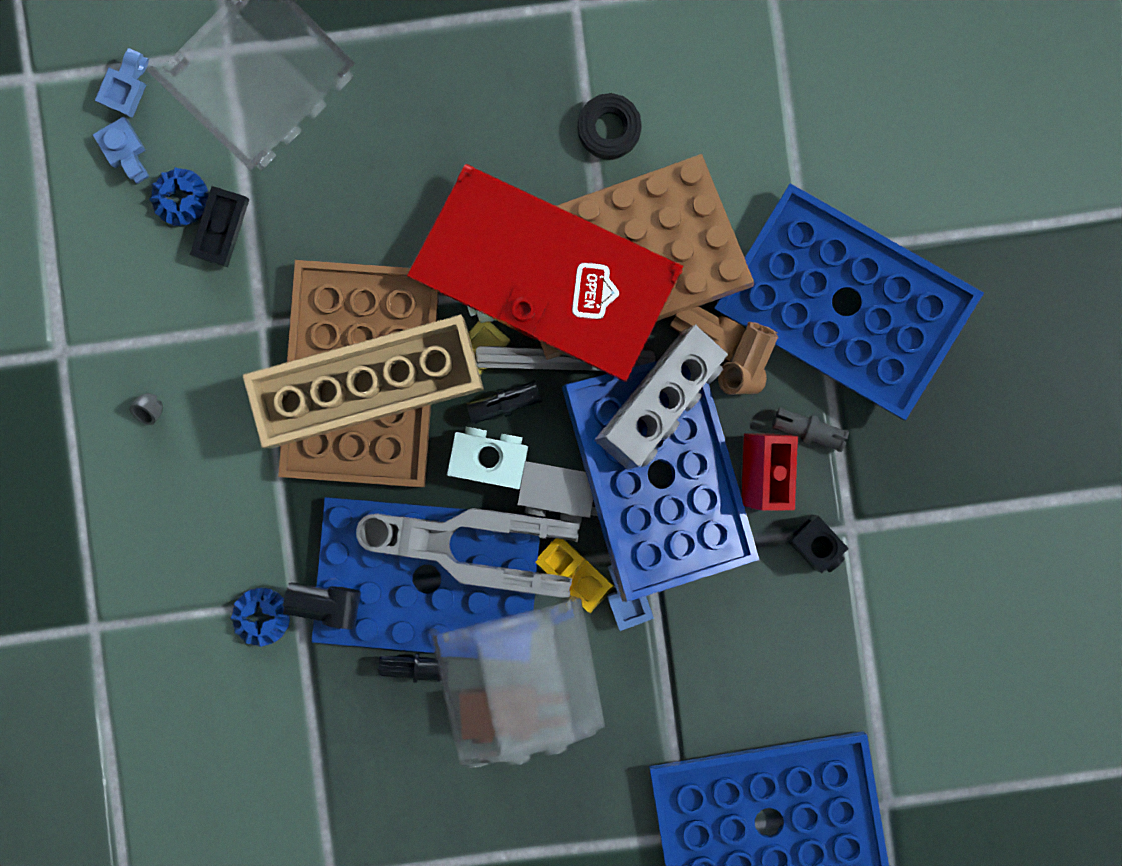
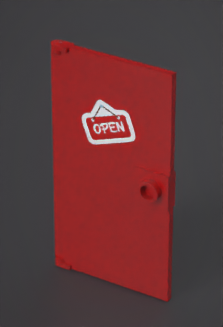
[407,164,684,382]

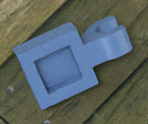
[95,48,149,118]
[93,116,149,184]
[607,565,654,631]

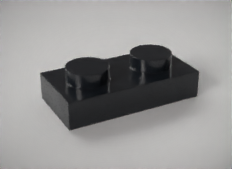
[190,186,250,267]

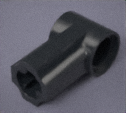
[283,582,361,629]

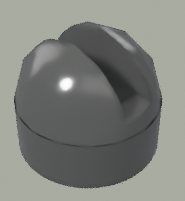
[129,393,163,425]

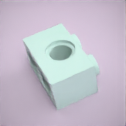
[447,427,529,489]

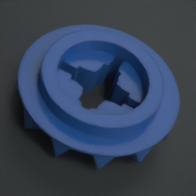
[149,167,209,226]
[230,588,290,647]

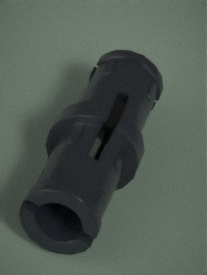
[466,380,542,425]

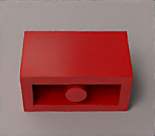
[742,433,798,511]

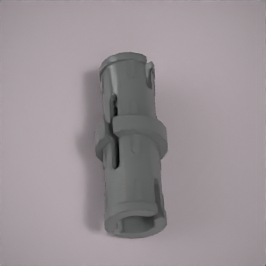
[772,407,849,452]

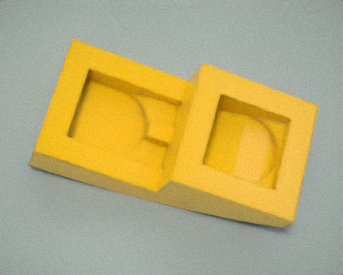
[536,538,615,613]

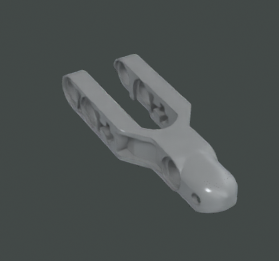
[356,508,580,597]

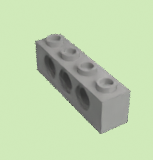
[594,325,728,470]

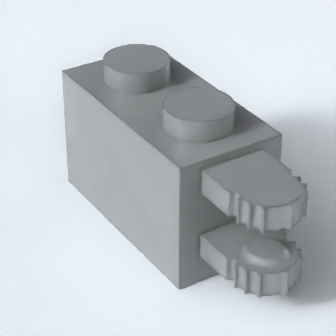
[517,461,598,523]

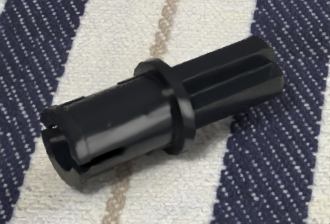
[378,653,452,683]

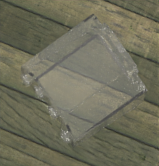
[147,0,355,171]
[428,595,605,768]

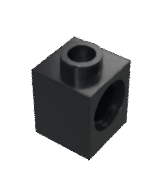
[786,515,849,573]

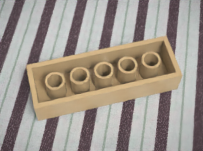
[243,315,484,448]

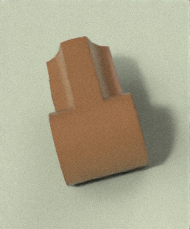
[669,306,745,363]
[718,322,778,395]

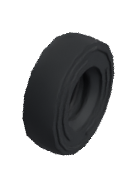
[577,93,642,160]

